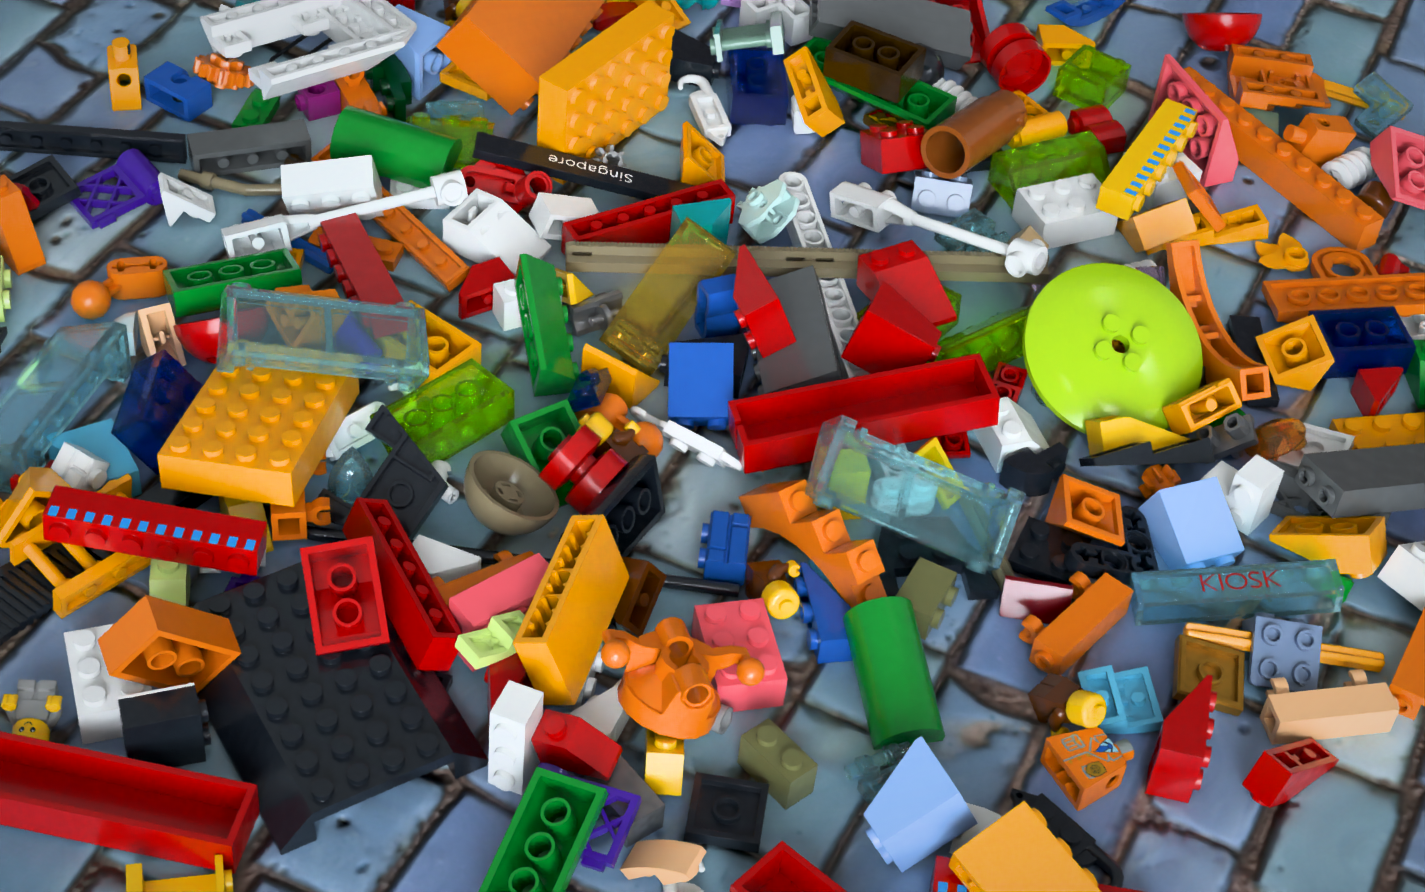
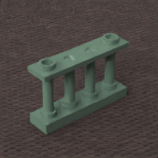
[709,11,785,62]

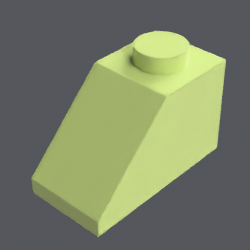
[149,558,191,607]

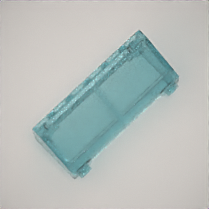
[216,282,430,392]
[0,321,132,494]
[805,415,1026,574]

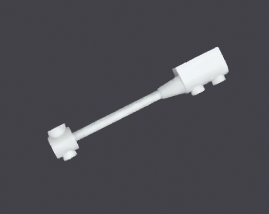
[221,169,468,258]
[829,181,1048,278]

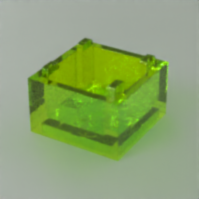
[1053,44,1132,109]

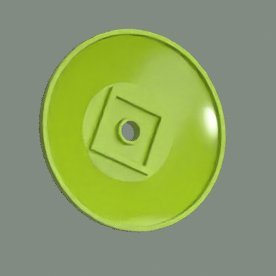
[1022,263,1203,435]

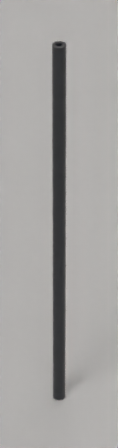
[307,526,740,597]

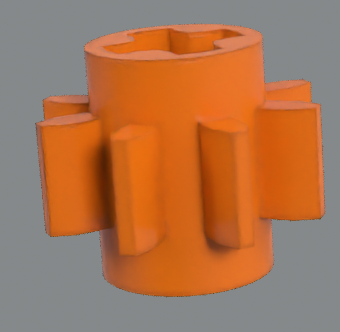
[1138,464,1182,499]

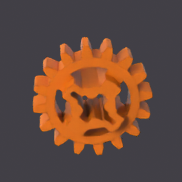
[193,53,254,90]

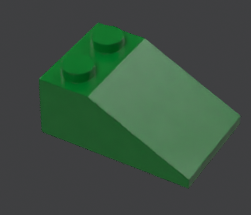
[500,399,593,508]

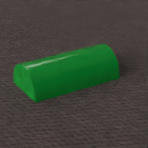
[330,105,463,188]
[162,248,302,319]
[843,596,945,750]
[478,767,608,892]

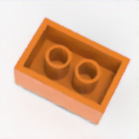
[98,595,241,693]

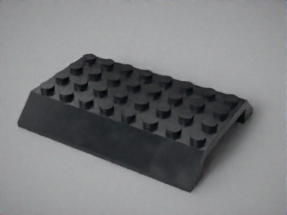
[193,562,489,855]

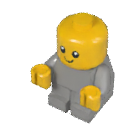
[1,679,63,741]

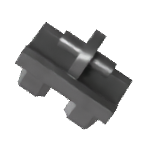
[567,290,626,337]
[1196,413,1259,464]

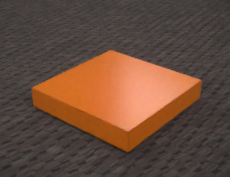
[1172,161,1226,232]

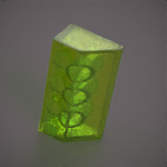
[988,130,1111,210]
[926,305,1031,372]
[370,358,515,463]

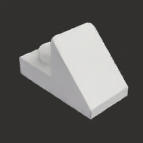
[158,172,216,227]

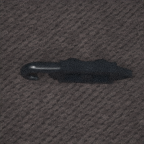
[1010,788,1124,887]

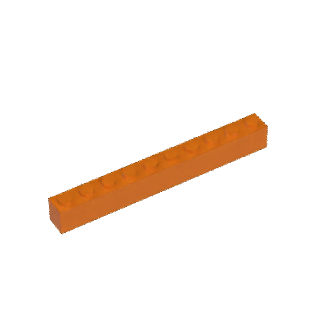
[1184,66,1384,252]

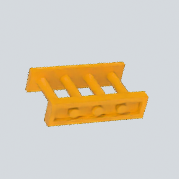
[9,473,151,619]

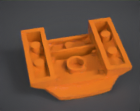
[1227,44,1331,111]

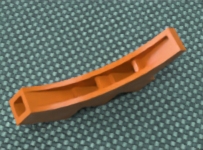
[1166,239,1271,401]
[738,479,887,608]

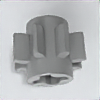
[591,145,627,167]

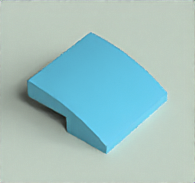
[1077,665,1164,734]

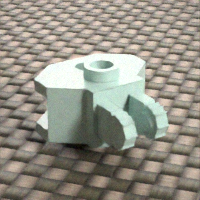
[736,179,800,244]

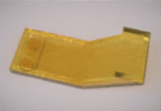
[599,217,736,376]

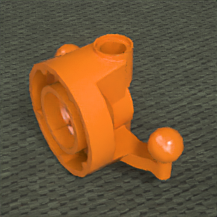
[601,617,765,739]

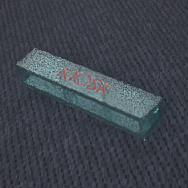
[1129,559,1345,626]

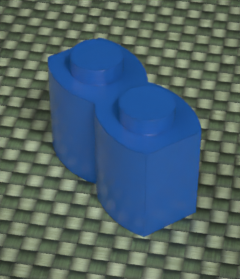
[694,273,740,338]

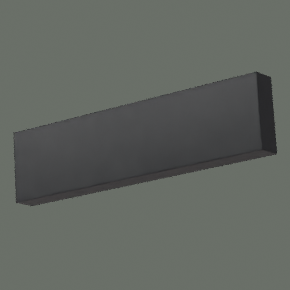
[1228,315,1280,407]

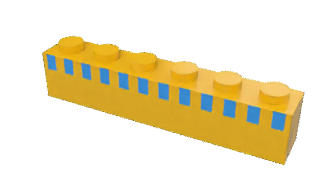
[1096,98,1198,221]

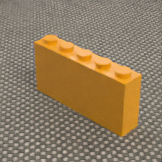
[513,514,630,705]
[948,801,1101,892]

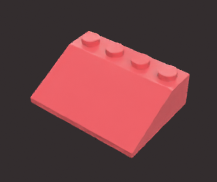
[1148,54,1239,187]
[1370,125,1425,210]

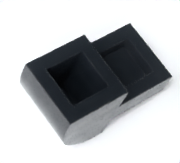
[999,442,1069,497]

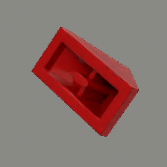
[1350,366,1404,417]

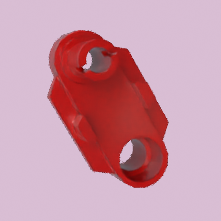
[461,159,553,214]

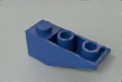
[793,562,853,664]

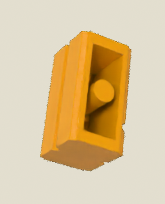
[1162,378,1242,435]

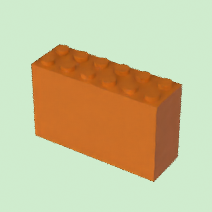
[436,0,605,116]

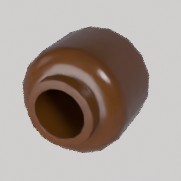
[1356,181,1395,219]

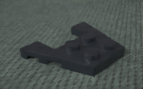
[317,404,449,540]
[877,517,1000,600]

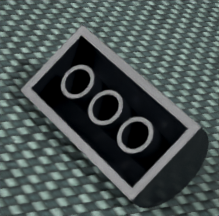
[558,454,665,557]

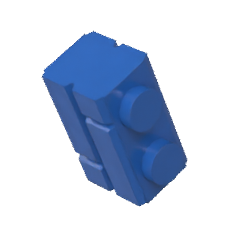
[698,510,751,587]

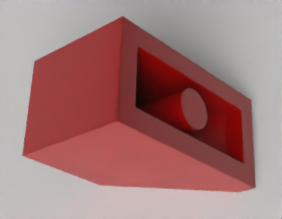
[458,257,515,320]
[531,709,623,781]

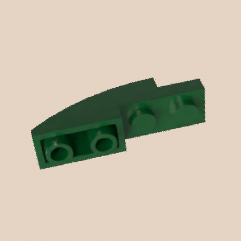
[364,54,412,122]

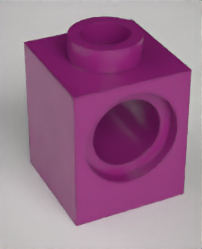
[295,80,341,121]

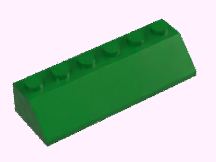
[800,36,957,130]

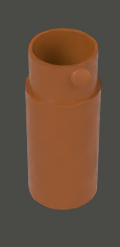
[921,90,1027,179]

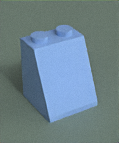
[394,4,452,100]
[1138,476,1245,576]
[863,736,978,872]

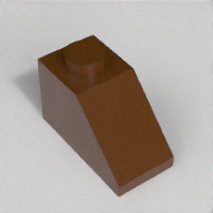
[614,556,667,638]

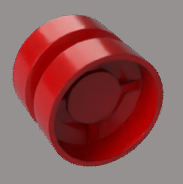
[980,23,1051,95]
[538,424,628,514]

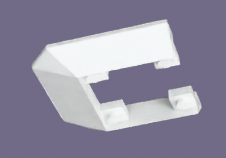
[200,0,417,100]

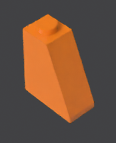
[0,174,46,276]

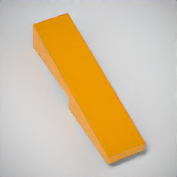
[1162,204,1269,250]

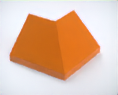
[1045,474,1125,547]

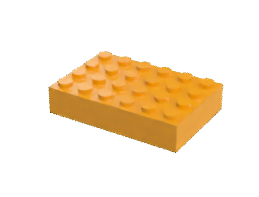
[537,0,675,185]
[157,343,360,507]

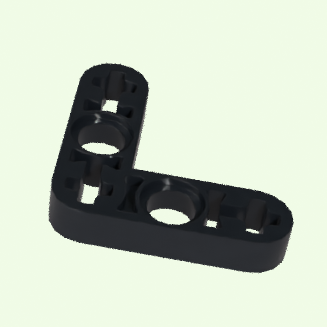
[1064,506,1159,588]

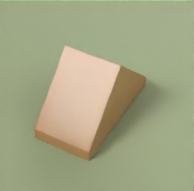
[137,302,187,373]

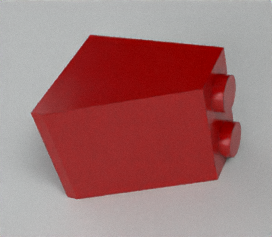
[841,281,942,374]

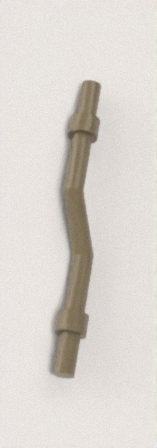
[178,168,282,196]

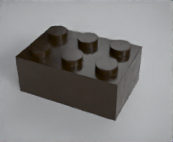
[823,20,926,104]

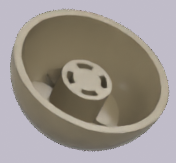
[464,450,559,536]

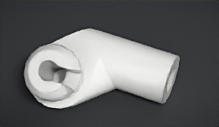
[431,460,459,504]

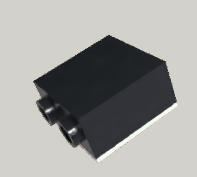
[117,682,211,767]

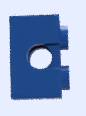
[144,61,213,122]

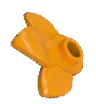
[1255,233,1309,272]

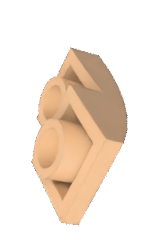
[620,839,707,885]

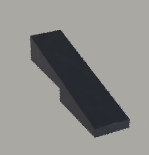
[1079,437,1215,467]

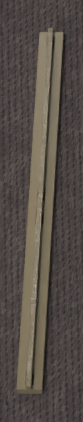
[565,241,1049,283]

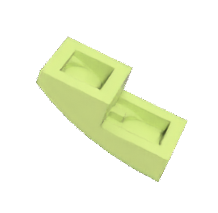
[455,610,525,670]

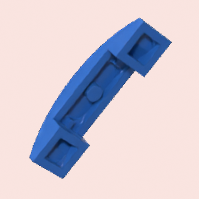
[1045,0,1126,27]

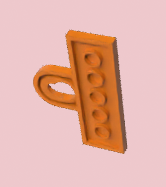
[1261,247,1425,323]

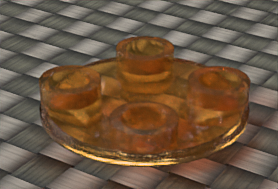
[1244,418,1307,461]

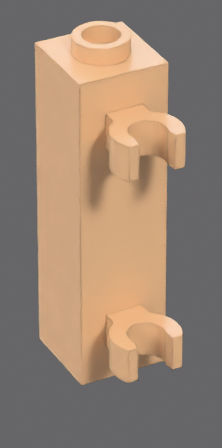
[1259,669,1400,745]

